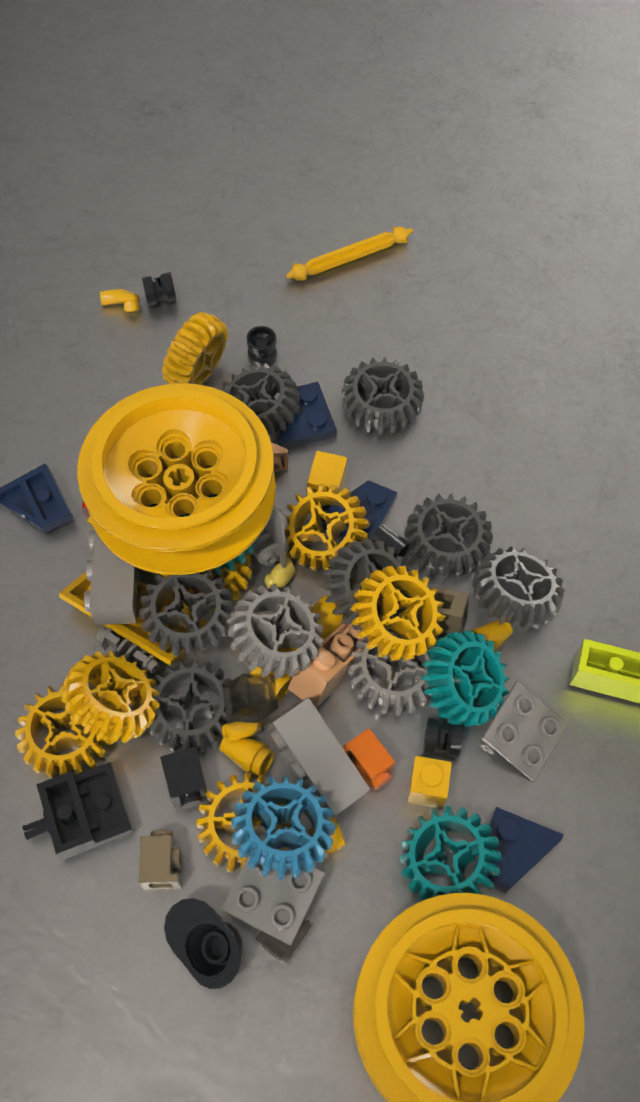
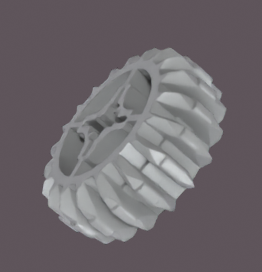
[228,583,324,680]
[348,628,431,717]

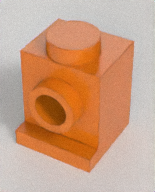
[342,728,395,790]

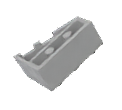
[84,531,142,625]
[263,697,370,816]

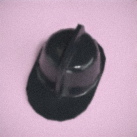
[164,898,243,989]

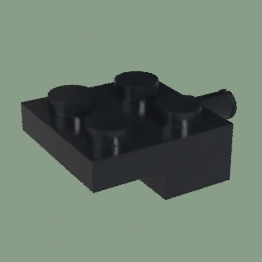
[22,762,133,860]

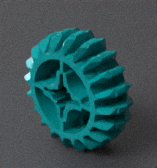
[421,631,510,727]
[399,805,502,901]

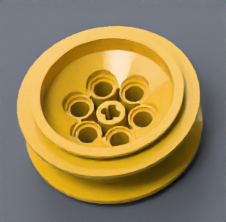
[77,383,276,575]
[353,893,584,1102]

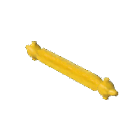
[286,226,413,281]

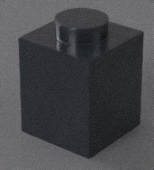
[160,746,208,809]

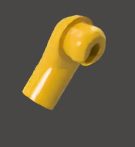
[100,289,140,313]
[222,711,263,742]

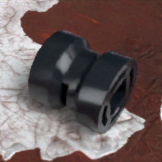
[142,272,177,306]
[246,326,277,368]
[423,717,464,758]

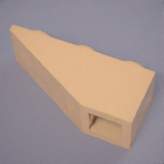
[288,624,367,708]

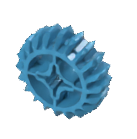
[231,774,335,880]

